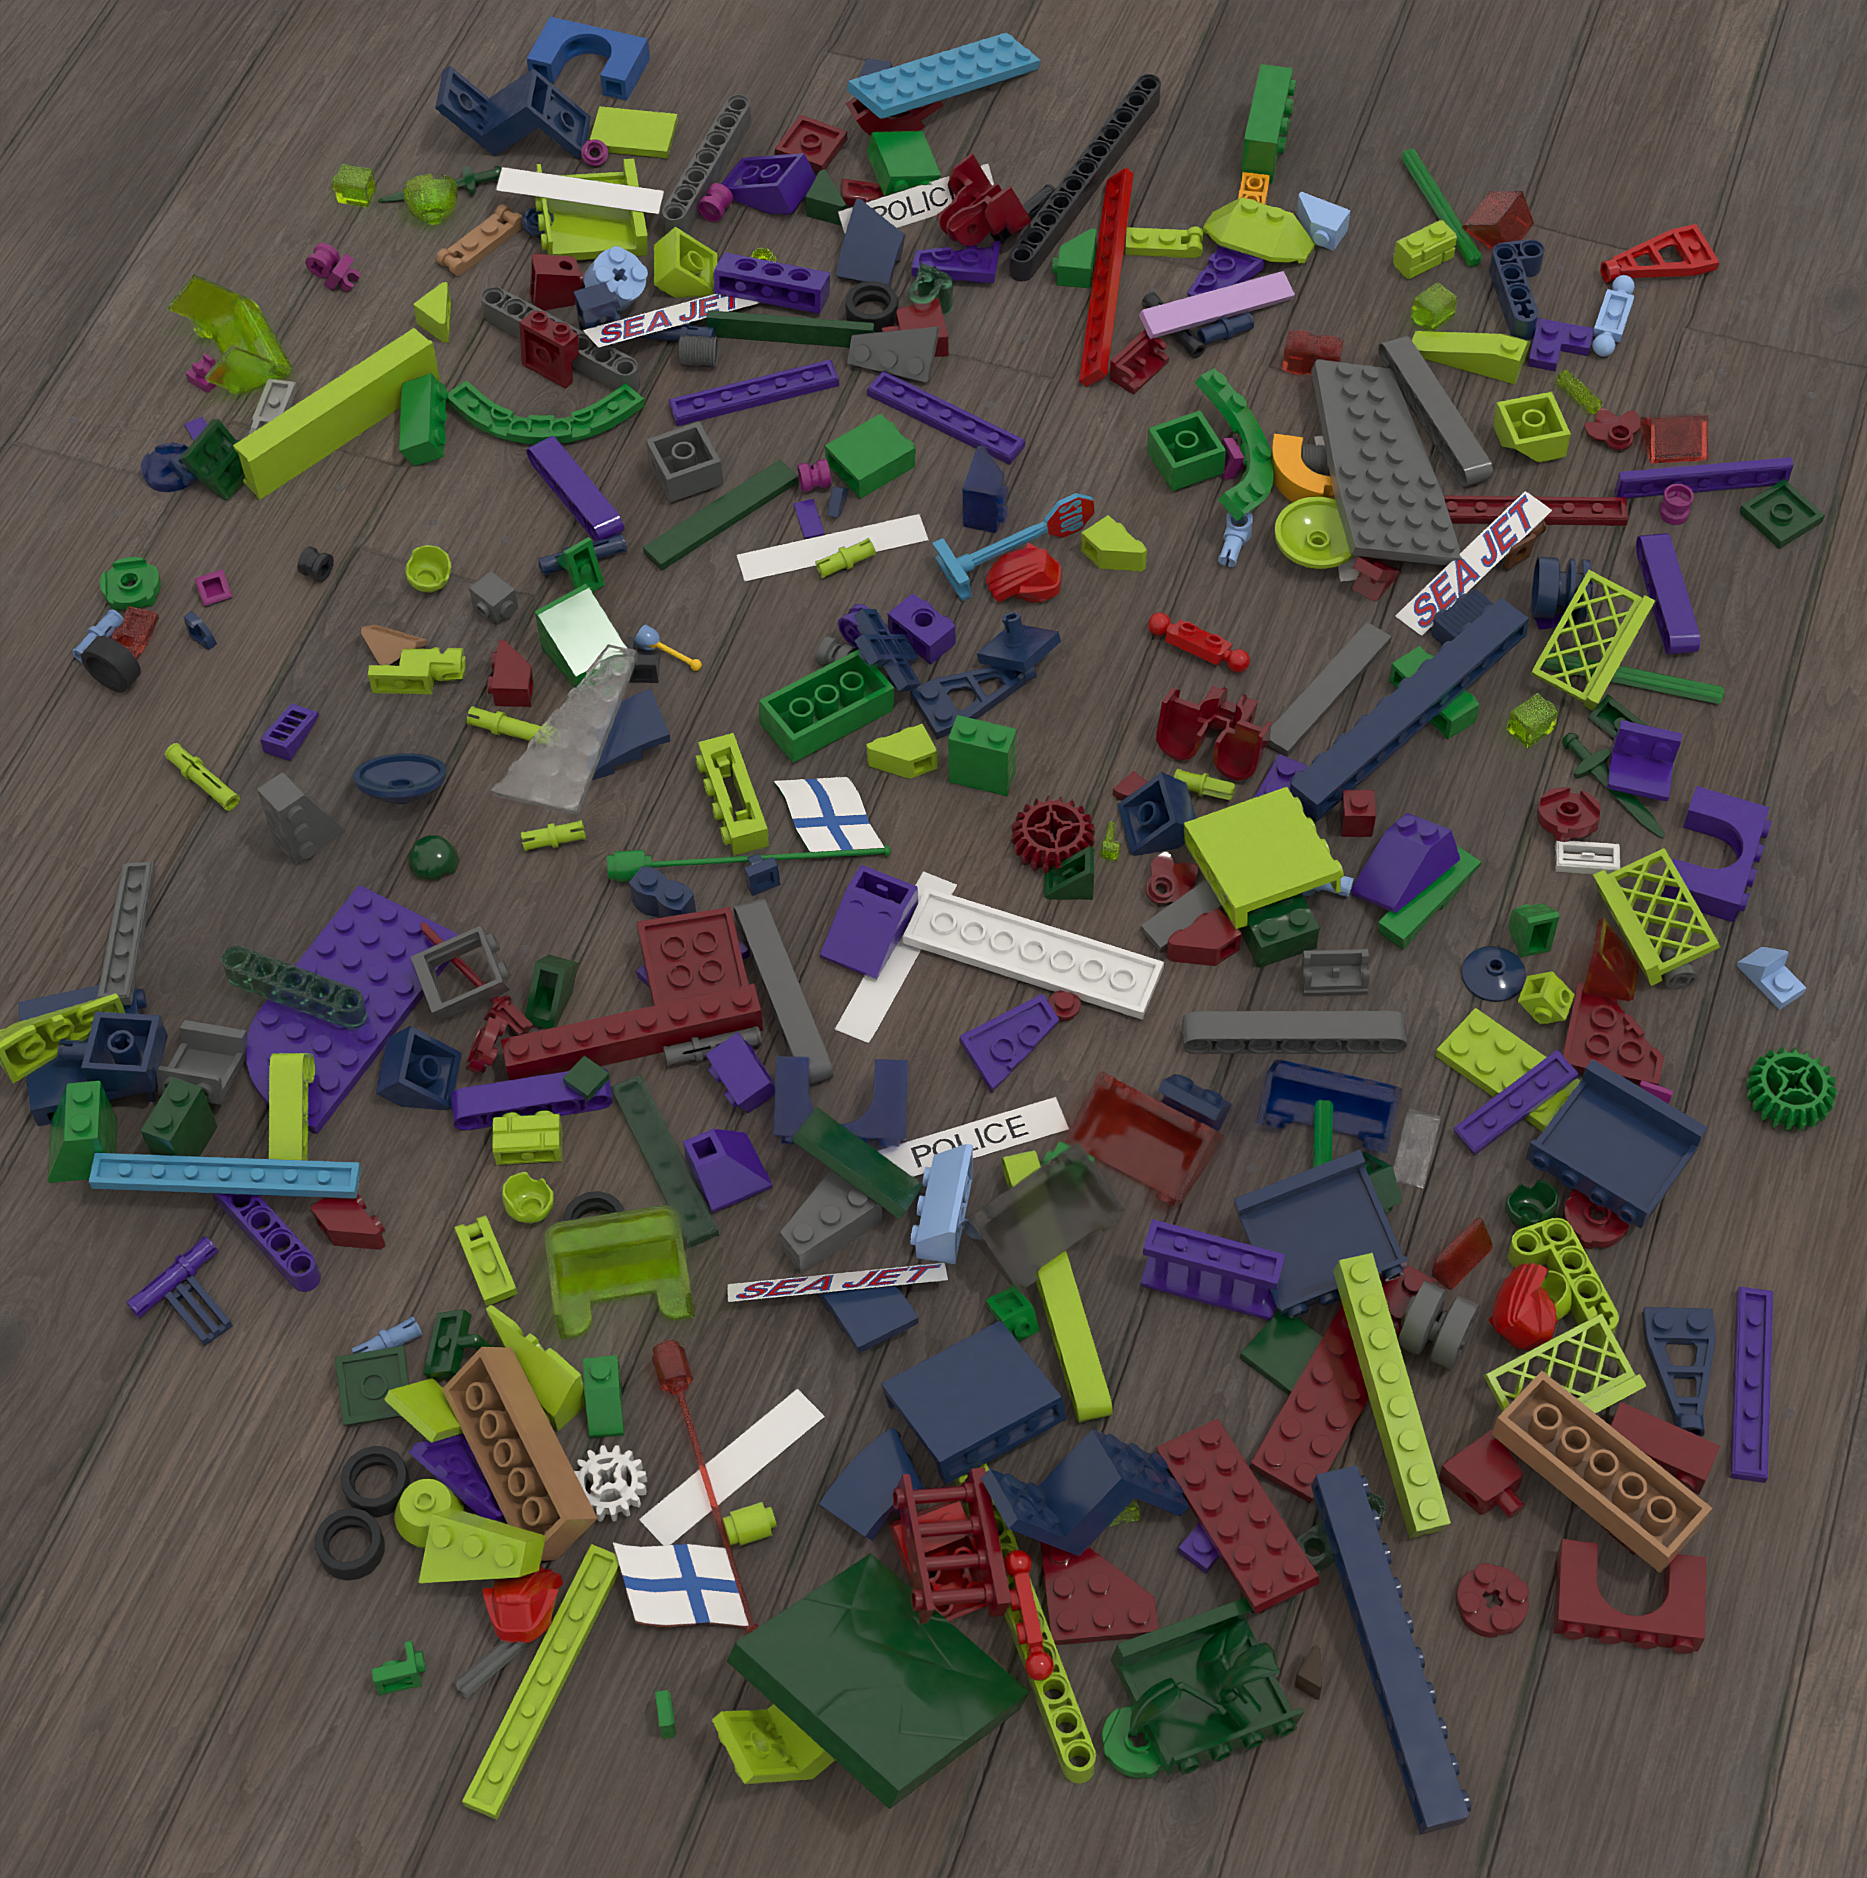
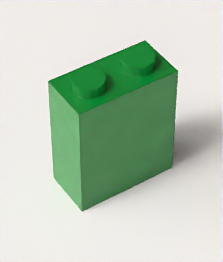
[867,131,941,197]
[825,414,916,499]
[948,715,1017,796]

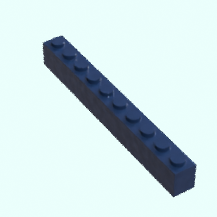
[1290,598,1529,821]
[1311,1465,1471,1835]

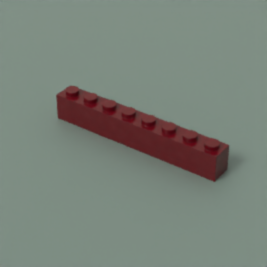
[500,984,763,1080]

